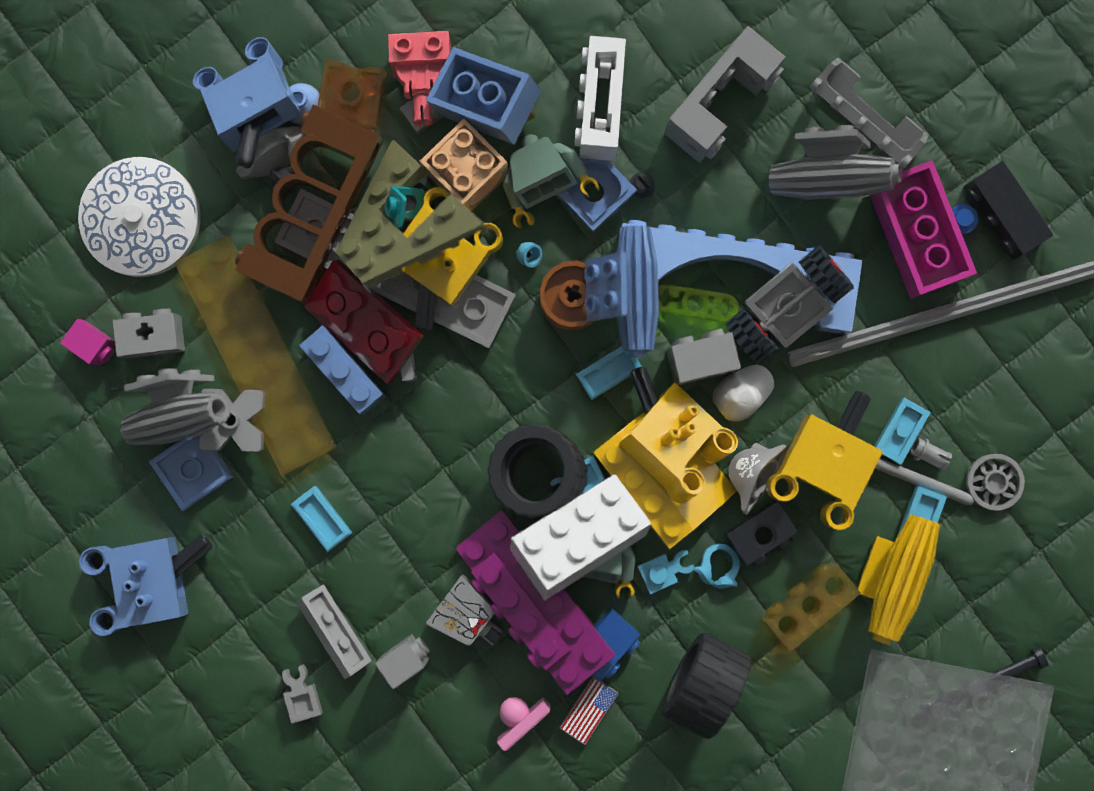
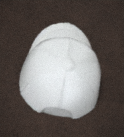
[713,365,774,421]

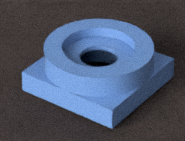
[556,158,637,232]

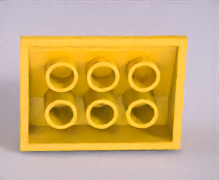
[592,412,737,549]

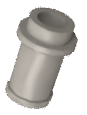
[910,438,952,470]

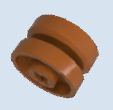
[540,261,595,331]

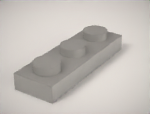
[296,584,372,679]

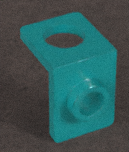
[385,186,425,228]

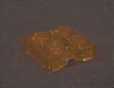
[318,59,386,131]

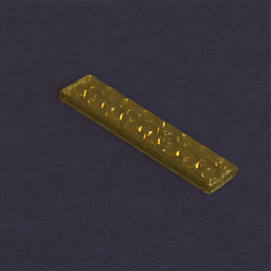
[174,235,337,475]

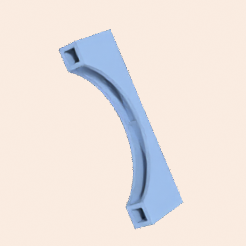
[621,220,862,335]

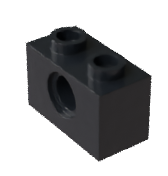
[723,501,798,566]

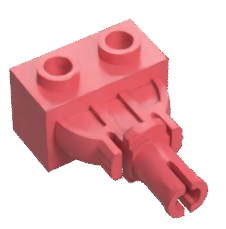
[388,31,451,127]

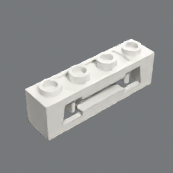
[574,36,626,161]

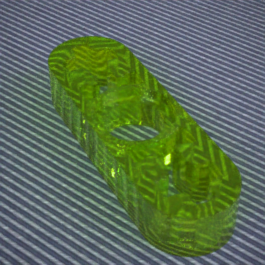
[658,285,739,322]

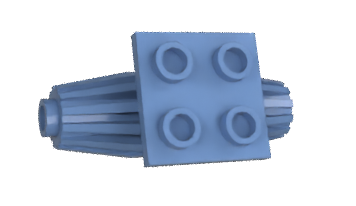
[584,225,659,358]

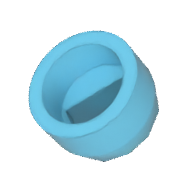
[516,242,542,268]

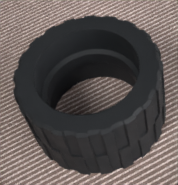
[487,424,588,521]
[661,632,751,740]

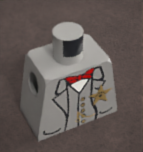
[426,574,503,646]

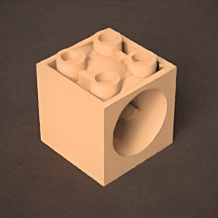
[420,119,508,211]

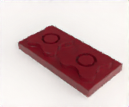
[304,259,424,384]

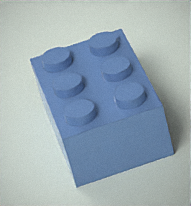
[426,47,541,145]

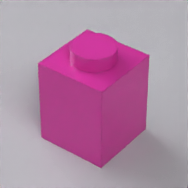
[60,318,115,366]

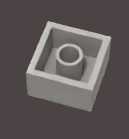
[666,329,741,385]

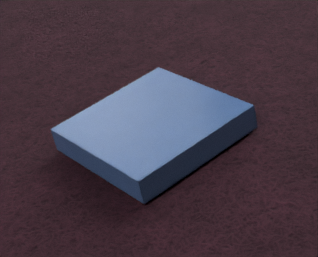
[149,435,234,511]

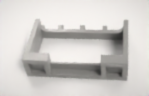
[809,57,929,169]

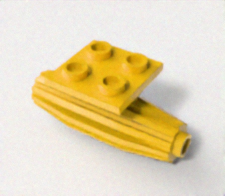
[856,514,940,646]

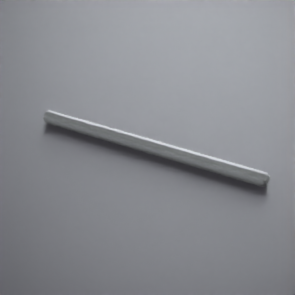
[788,261,1094,367]

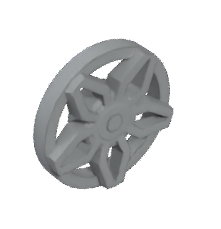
[966,454,1025,510]

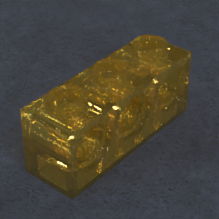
[762,562,861,652]

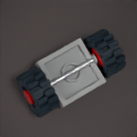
[725,245,854,365]

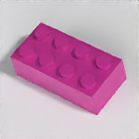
[870,160,977,299]

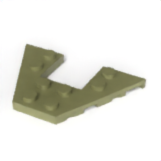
[336,140,489,289]

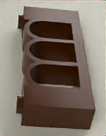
[235,104,384,304]

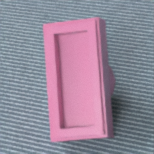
[497,697,550,751]

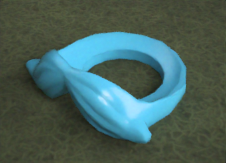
[694,544,740,589]

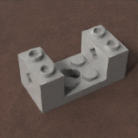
[664,26,786,164]

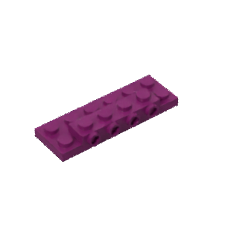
[455,510,616,695]

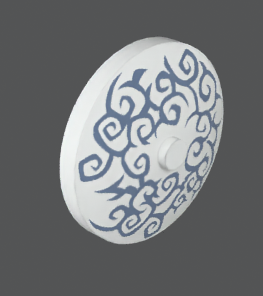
[78,157,201,277]

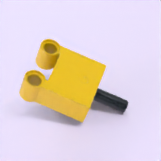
[766,391,883,530]

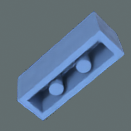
[299,326,387,415]

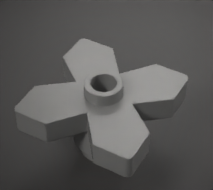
[199,389,265,452]

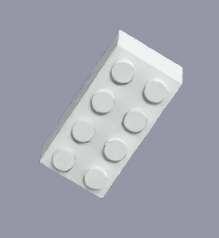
[510,474,651,600]

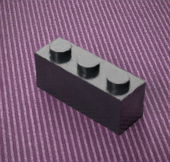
[964,160,1054,260]

